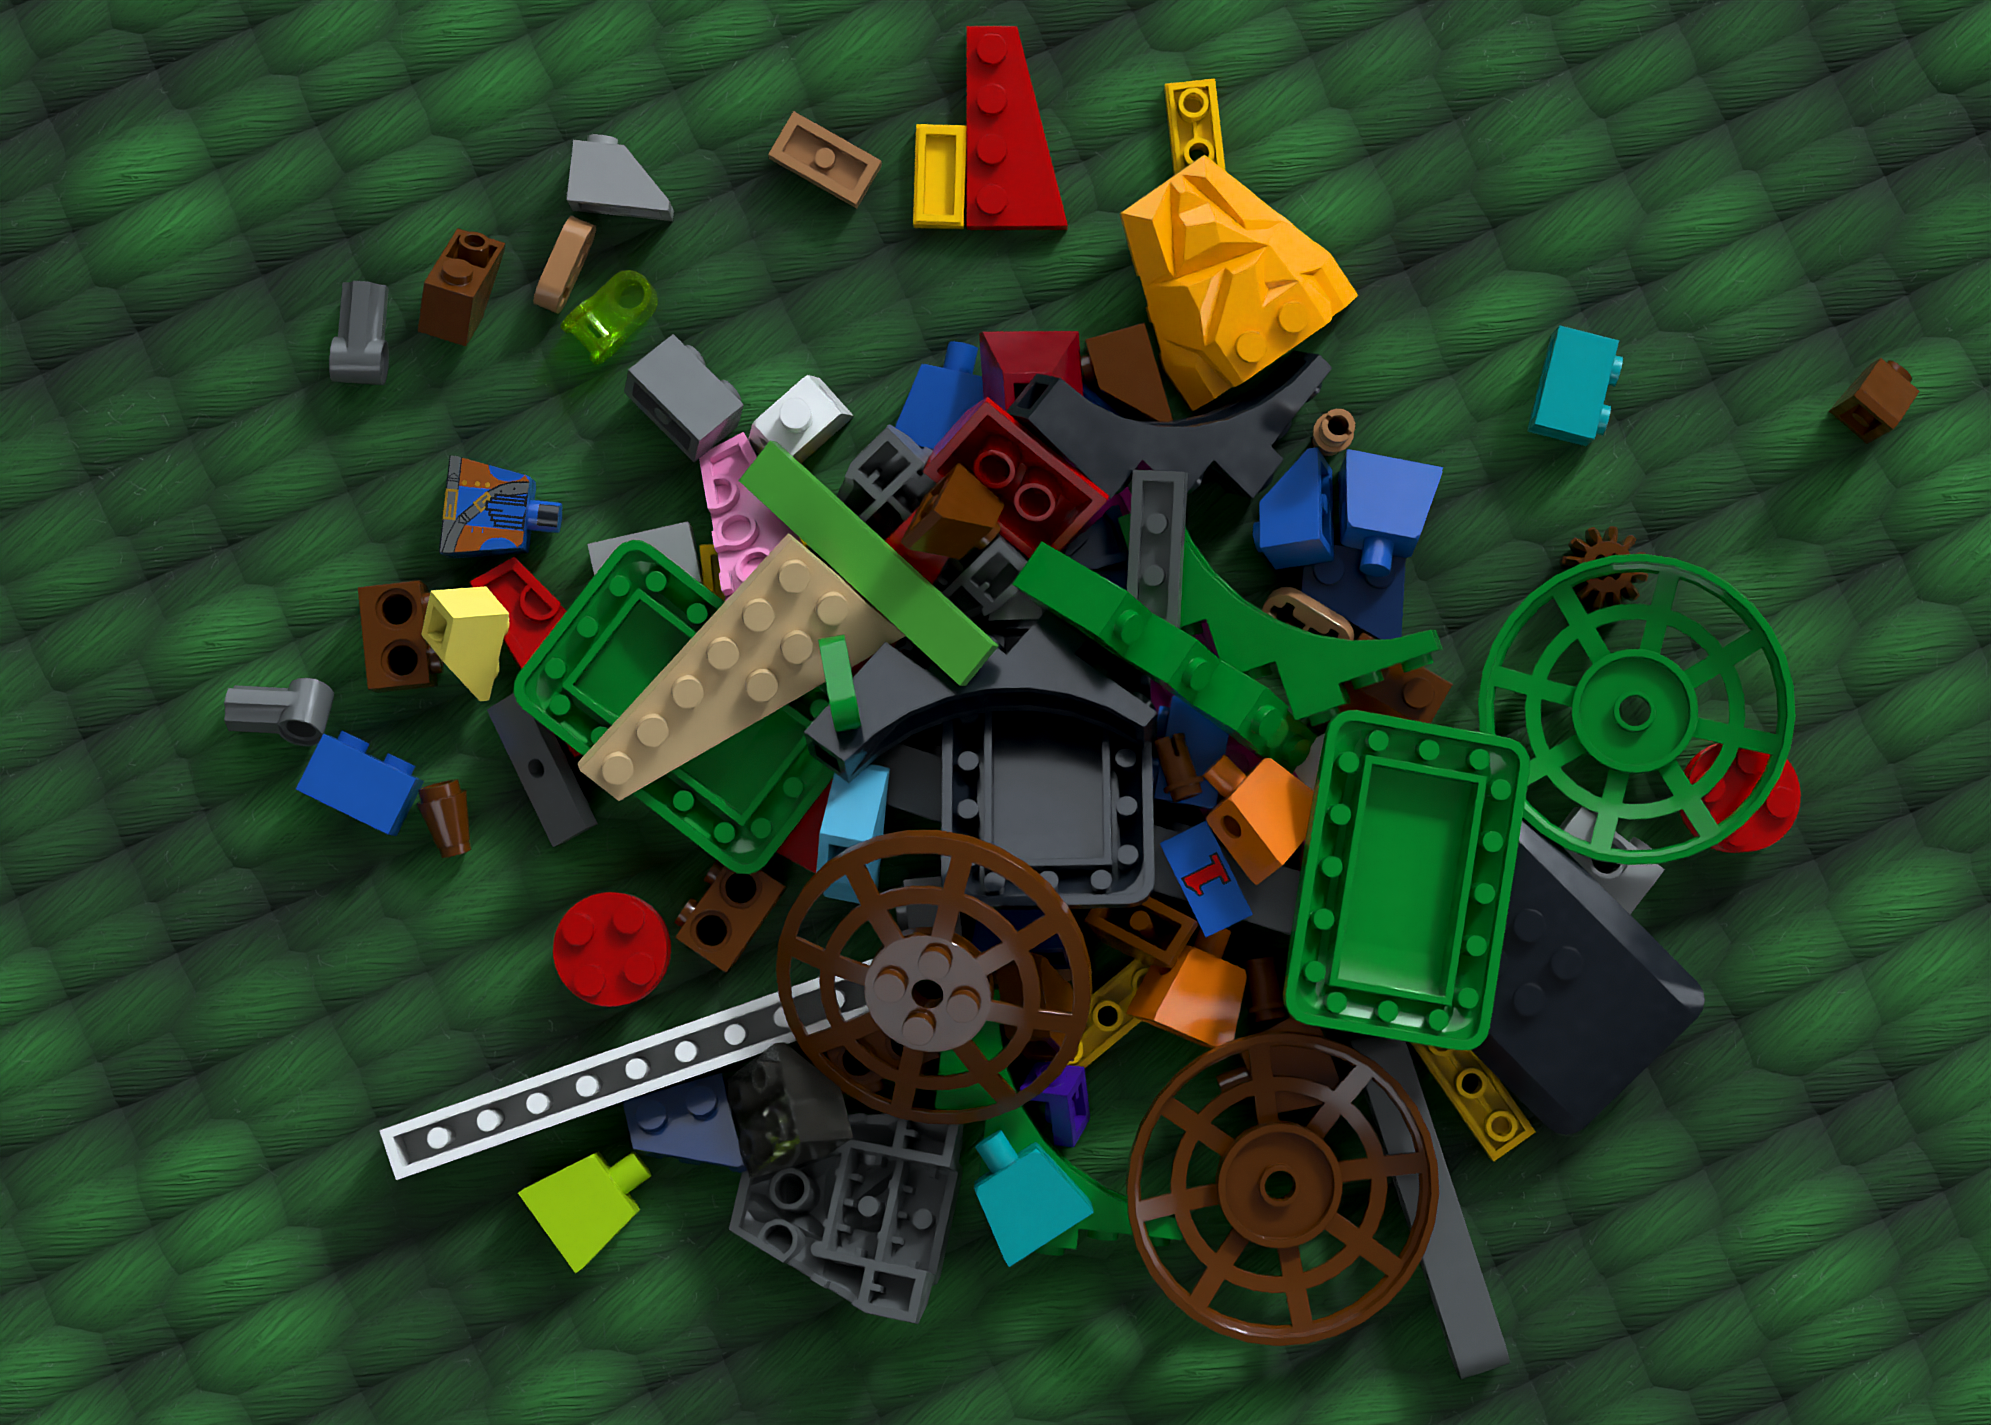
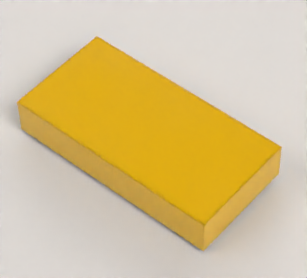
[913,124,967,229]

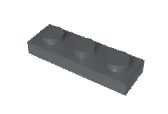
[1127,470,1188,629]

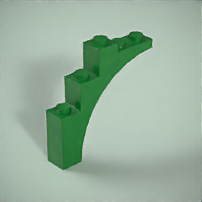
[1118,513,1443,726]
[1012,541,1317,774]
[935,984,1183,1256]

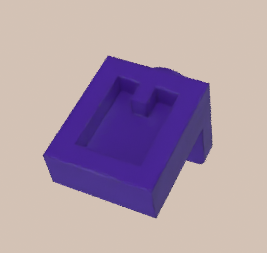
[1020,1061,1090,1147]

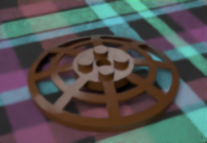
[776,830,1092,1124]
[1125,1031,1439,1346]

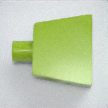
[518,1151,652,1274]

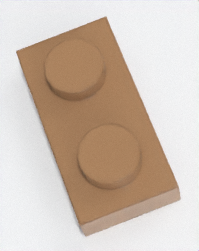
[768,111,882,208]

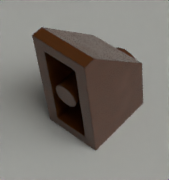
[1080,323,1173,422]
[1829,358,1920,444]
[901,462,1005,559]
[1084,897,1198,968]

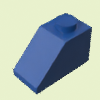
[1253,447,1334,570]

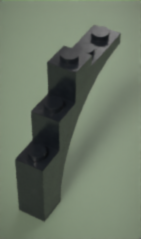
[1006,350,1332,500]
[804,610,1158,783]

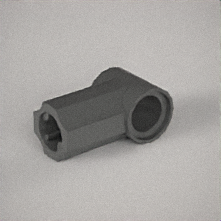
[329,281,389,385]
[224,678,334,746]

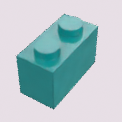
[1527,325,1623,446]

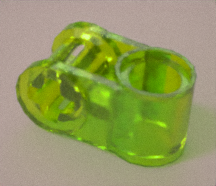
[561,270,658,365]

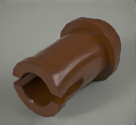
[1152,733,1204,803]
[1243,956,1286,1023]

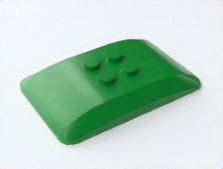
[513,540,834,874]
[1283,710,1530,1051]

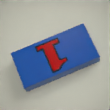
[1160,820,1253,938]

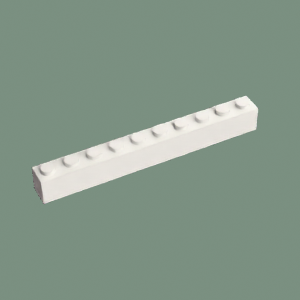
[380,959,873,1180]

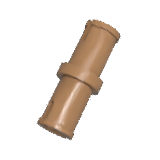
[1312,409,1355,456]

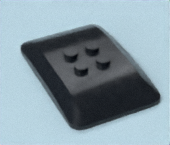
[941,619,1155,910]
[1471,818,1705,1135]

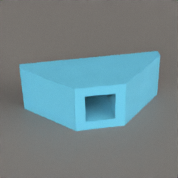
[816,764,890,904]

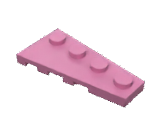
[699,432,804,601]

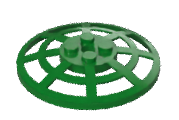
[1478,554,1796,865]

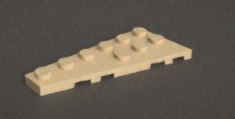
[578,533,906,801]

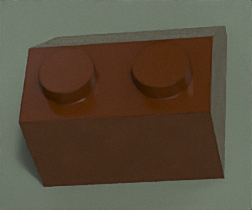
[1307,632,1453,734]

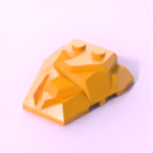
[1119,155,1358,411]

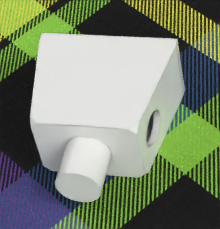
[748,375,854,463]

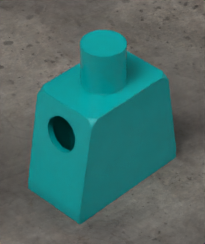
[974,1130,1094,1267]

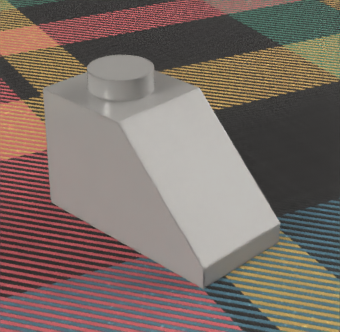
[567,134,674,221]

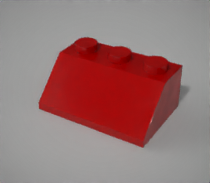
[922,397,1109,558]

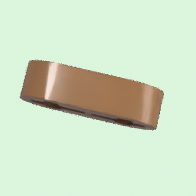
[533,216,596,314]
[1262,587,1354,641]

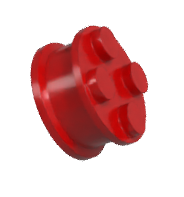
[1679,743,1801,853]
[553,892,672,1007]

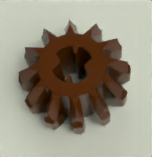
[1560,526,1648,612]

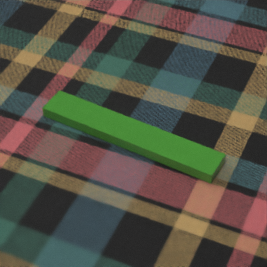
[738,441,998,686]

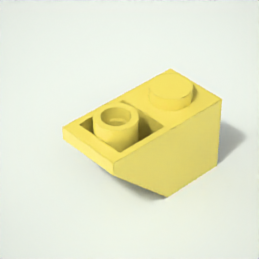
[421,586,509,701]

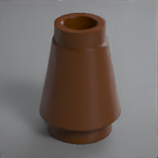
[416,779,471,858]

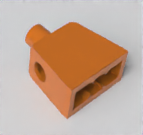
[1202,754,1314,886]
[1126,927,1247,1049]

